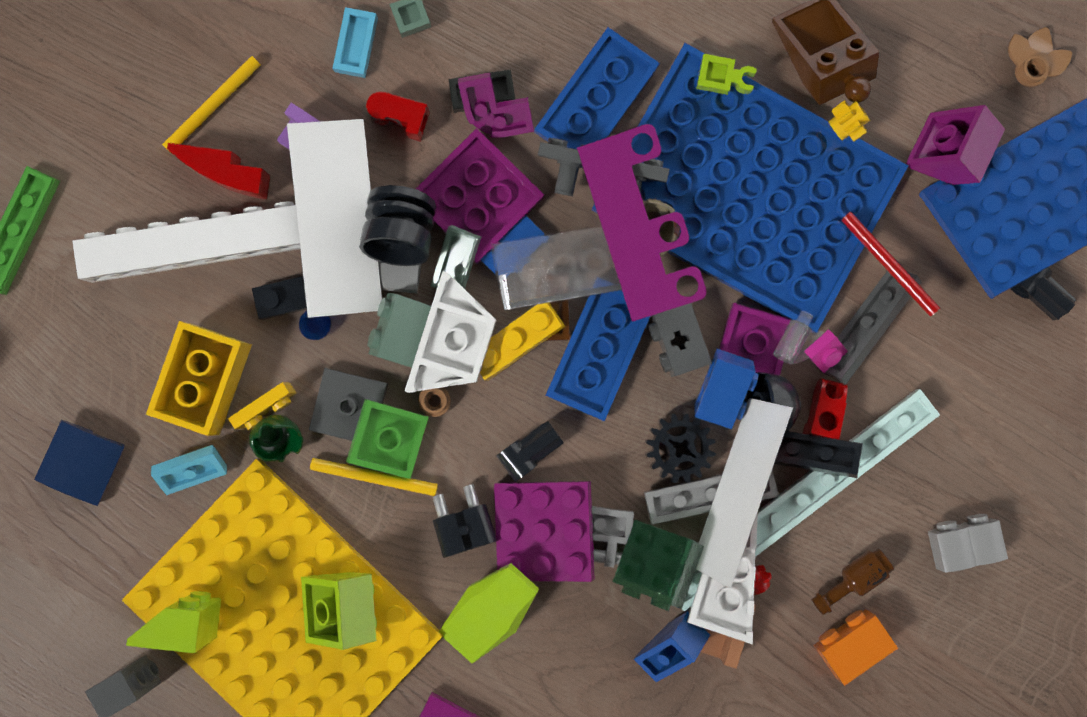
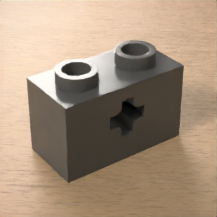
[648,303,712,377]
[85,655,162,717]

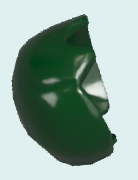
[249,415,304,462]

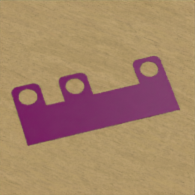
[577,124,706,322]

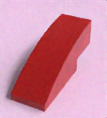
[167,143,270,200]

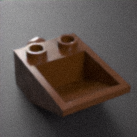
[772,0,879,105]

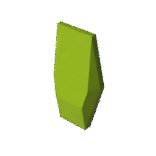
[439,563,539,664]

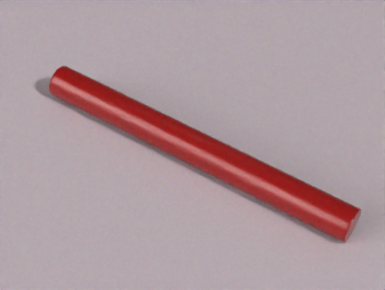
[841,212,941,317]

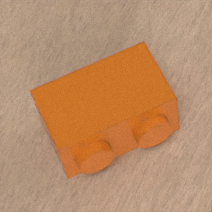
[814,609,898,686]

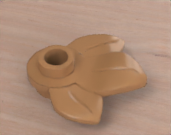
[1008,27,1072,87]

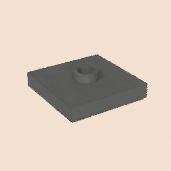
[309,368,388,441]

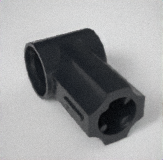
[1011,267,1076,320]
[496,421,564,482]

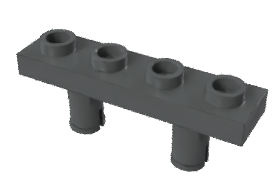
[538,138,670,197]

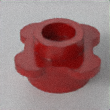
[754,565,772,595]

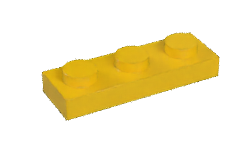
[480,299,565,381]

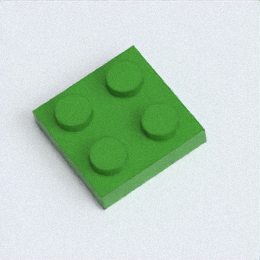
[346,399,429,479]

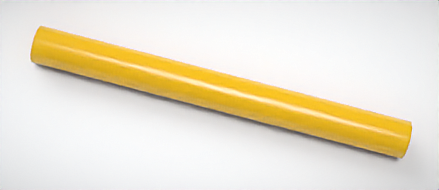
[162,56,261,153]
[310,458,438,496]

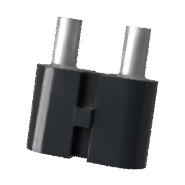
[432,484,497,558]

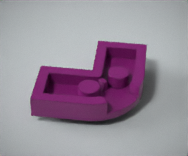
[458,72,534,138]

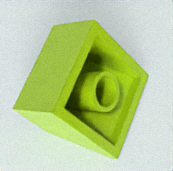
[301,572,377,650]
[126,591,221,653]

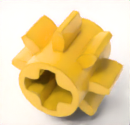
[828,100,871,142]

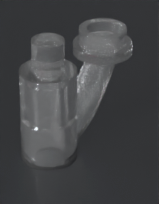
[773,311,824,365]

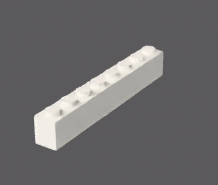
[72,201,300,283]

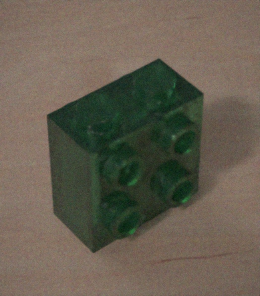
[612,520,704,611]

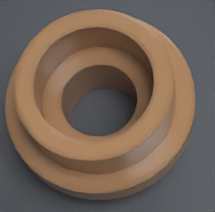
[419,387,451,417]

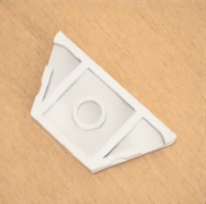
[405,271,497,393]

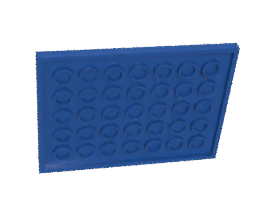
[592,43,909,333]

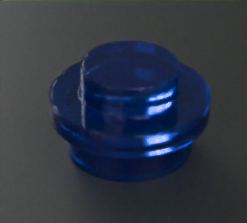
[299,311,332,340]

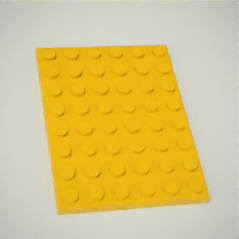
[122,458,443,717]

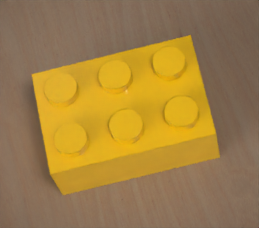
[145,321,252,436]

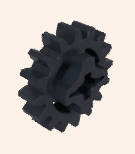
[645,413,716,483]

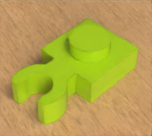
[696,54,757,95]

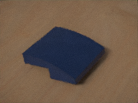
[34,419,125,506]

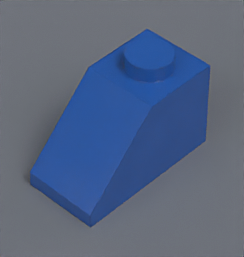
[634,611,710,682]

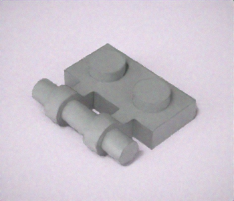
[592,506,634,568]

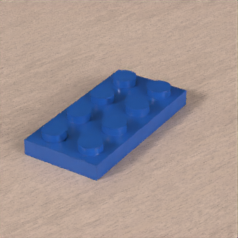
[534,27,660,149]
[545,278,650,421]

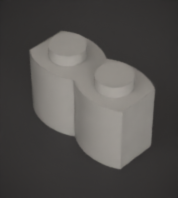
[928,514,1008,573]

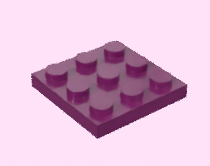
[416,128,544,264]
[494,481,595,582]

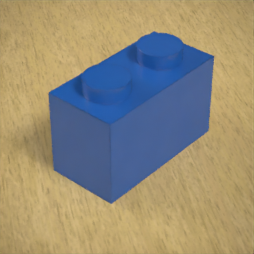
[694,348,758,429]

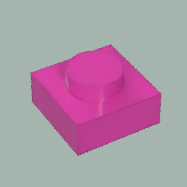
[804,329,848,373]

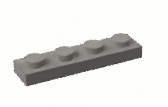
[644,470,778,525]

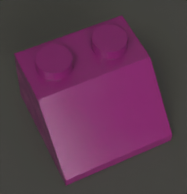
[906,105,1005,185]

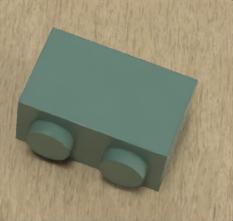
[367,293,431,368]

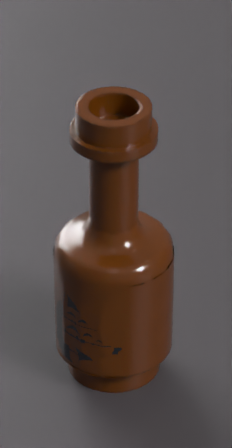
[811,548,894,615]

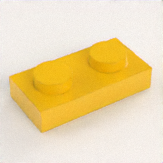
[228,382,297,431]

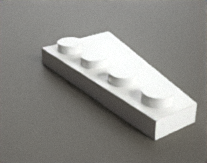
[687,512,758,644]

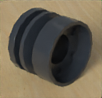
[359,185,437,266]

